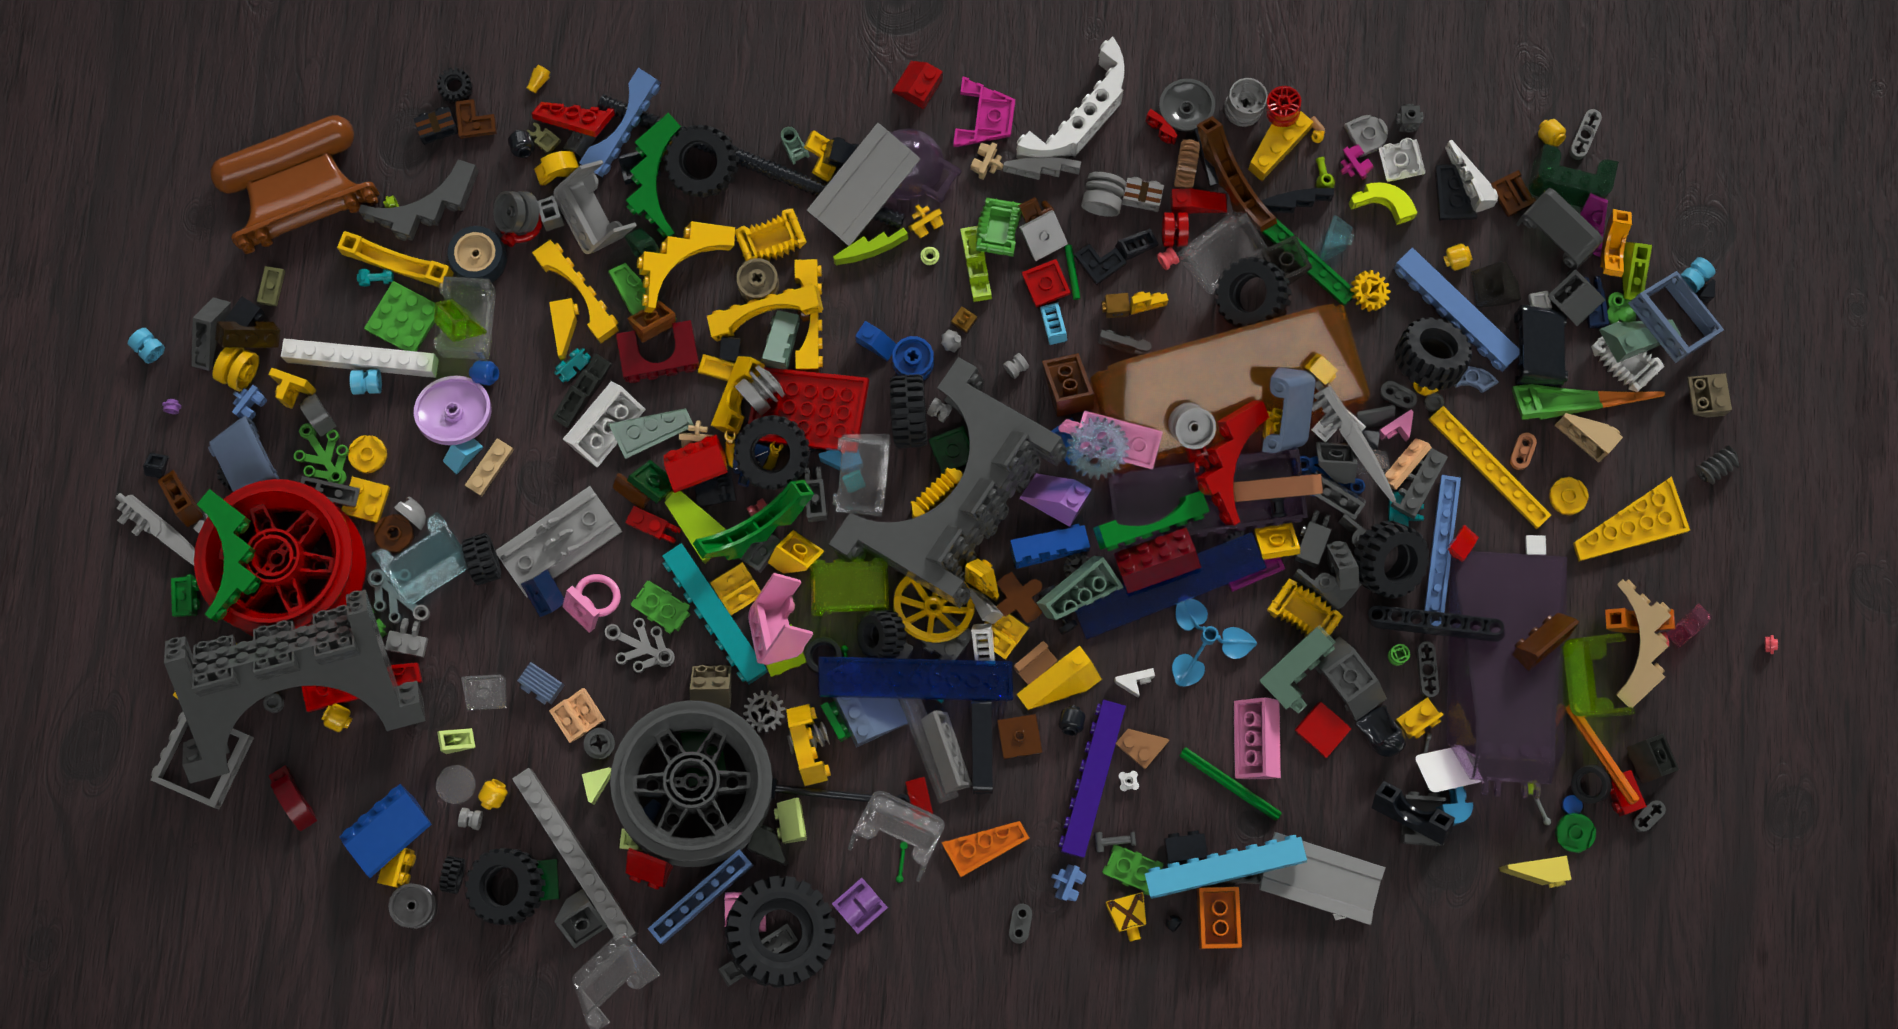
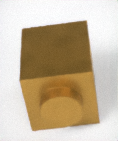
[1101,293,1130,318]

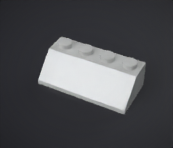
[563,381,646,467]

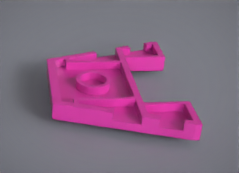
[953,77,1015,147]

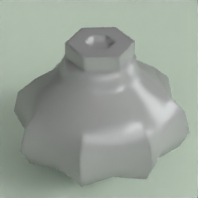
[941,329,962,353]

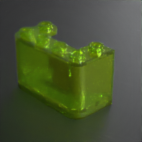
[810,558,890,616]

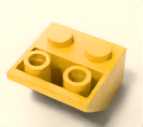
[377,848,416,888]

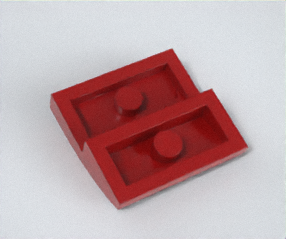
[1294,701,1351,758]

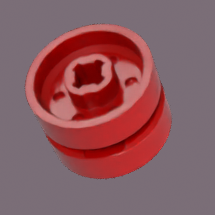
[1266,86,1301,127]
[1162,212,1189,247]

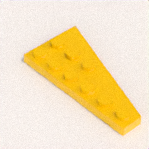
[1573,476,1690,562]

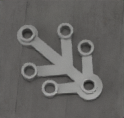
[368,569,430,624]
[605,618,675,673]

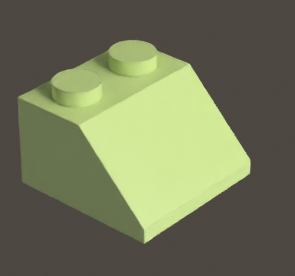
[774,798,807,844]

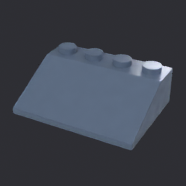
[823,657,909,748]

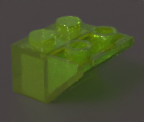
[434,299,487,342]

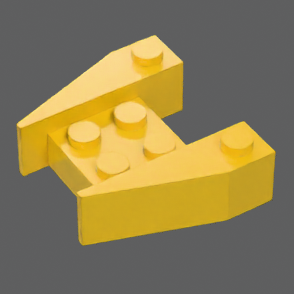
[786,704,831,786]

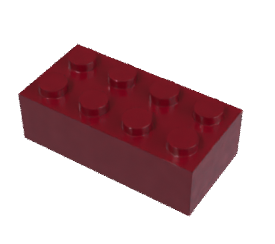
[1114,527,1202,593]

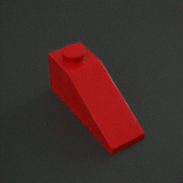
[1170,188,1227,214]

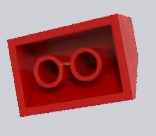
[663,435,728,493]

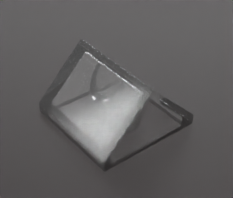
[461,674,506,710]

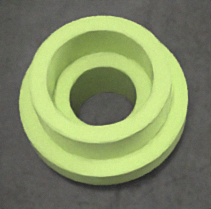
[921,247,939,265]

